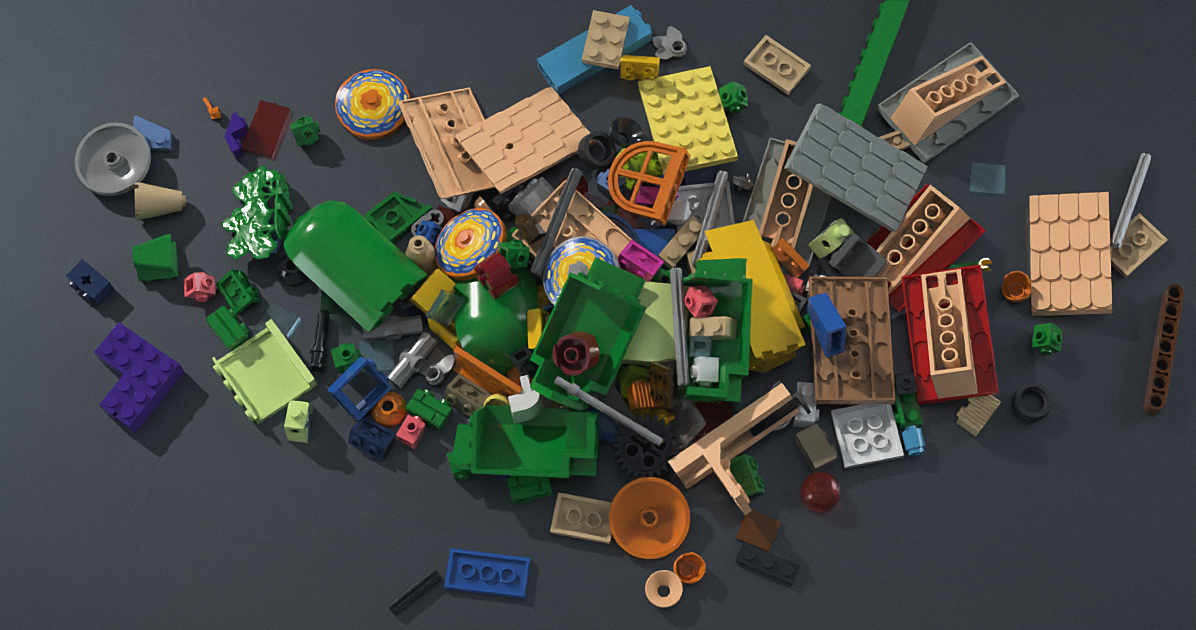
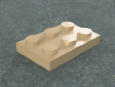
[582,10,630,70]
[743,35,811,95]
[1110,213,1168,278]
[550,492,612,544]

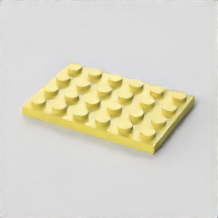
[638,66,738,176]

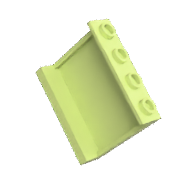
[212,319,317,425]

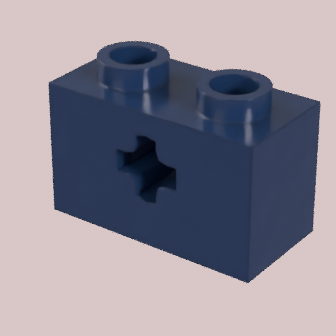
[66,259,114,305]

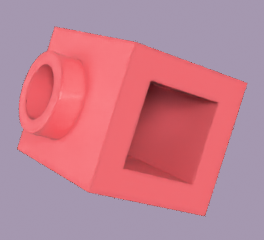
[396,415,427,449]

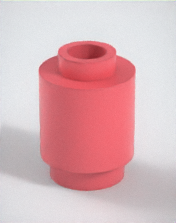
[783,273,806,296]

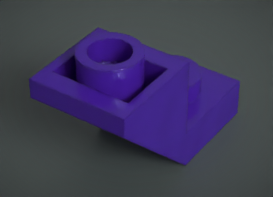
[224,112,248,159]

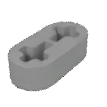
[411,209,444,237]

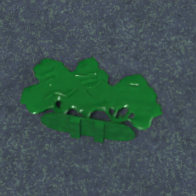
[221,165,292,260]

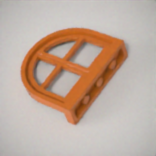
[608,141,691,226]

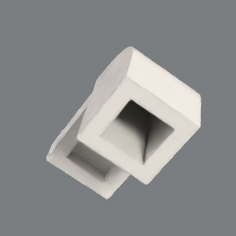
[508,375,542,424]

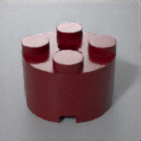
[474,252,519,300]
[553,331,600,375]

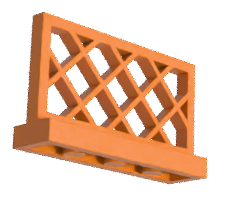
[453,346,523,399]

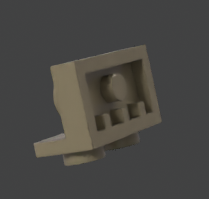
[443,374,492,416]

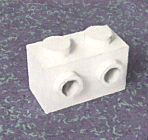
[793,382,819,428]

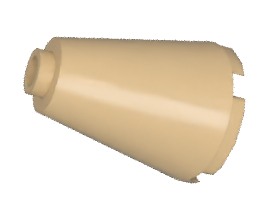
[135,182,186,220]
[405,236,440,278]

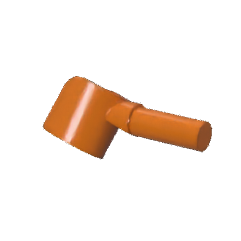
[203,97,221,119]

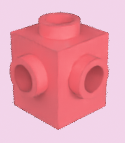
[184,272,216,302]
[684,285,718,318]

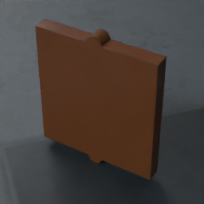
[736,509,781,552]

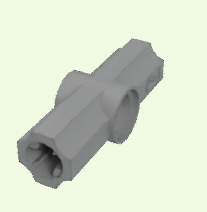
[362,315,423,340]
[387,332,437,389]

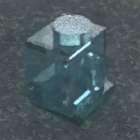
[690,336,714,358]

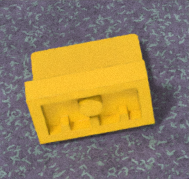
[621,55,660,80]

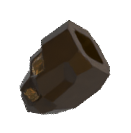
[515,214,545,246]

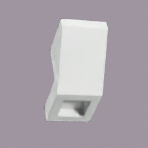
[651,201,691,227]

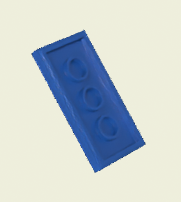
[444,548,531,599]

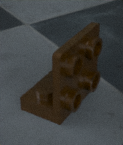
[649,358,677,409]

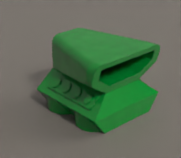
[132,234,178,282]

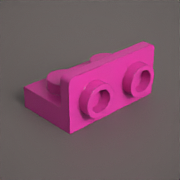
[618,240,664,282]

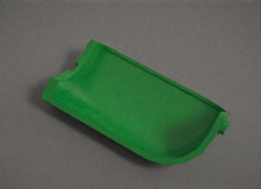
[284,200,427,332]
[453,227,538,375]

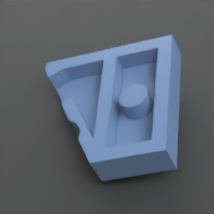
[133,116,172,151]

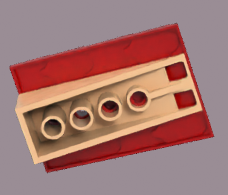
[865,184,986,312]
[901,264,999,405]

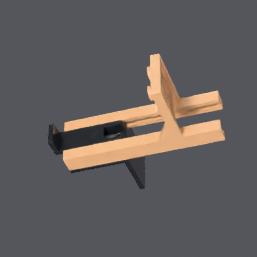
[668,380,811,515]

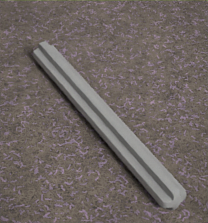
[1110,153,1151,249]
[691,170,728,268]
[670,268,689,386]

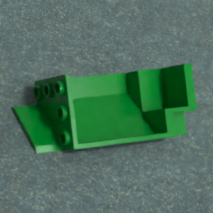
[530,257,647,412]
[676,258,753,403]
[451,405,601,478]

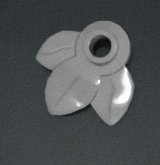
[652,26,687,60]
[419,348,455,385]

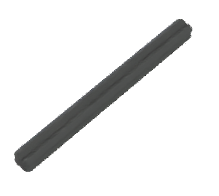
[530,168,582,276]

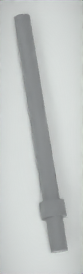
[554,376,663,446]

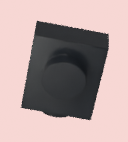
[894,373,918,396]

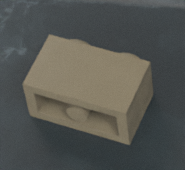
[794,423,838,474]

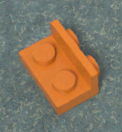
[773,237,810,278]

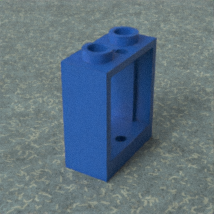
[327,357,392,421]

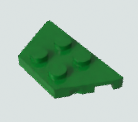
[365,191,433,242]

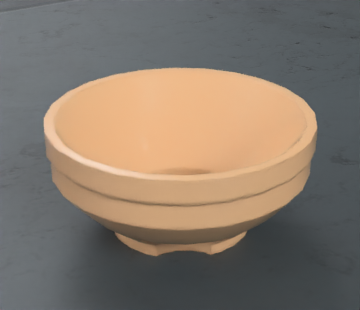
[645,570,683,608]

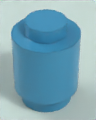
[902,425,926,456]

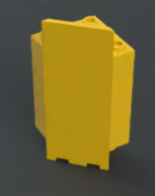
[699,220,806,374]

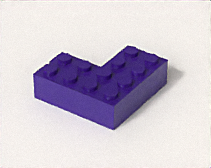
[94,322,185,433]

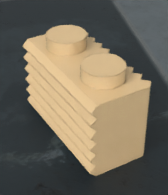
[689,316,737,341]
[956,395,1001,436]

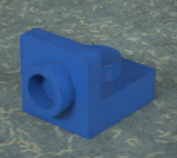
[416,220,443,246]

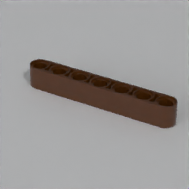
[1143,284,1184,416]

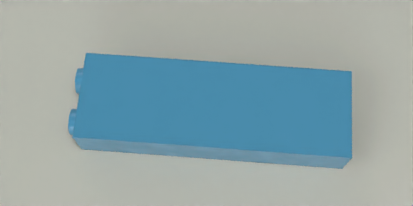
[537,5,653,95]

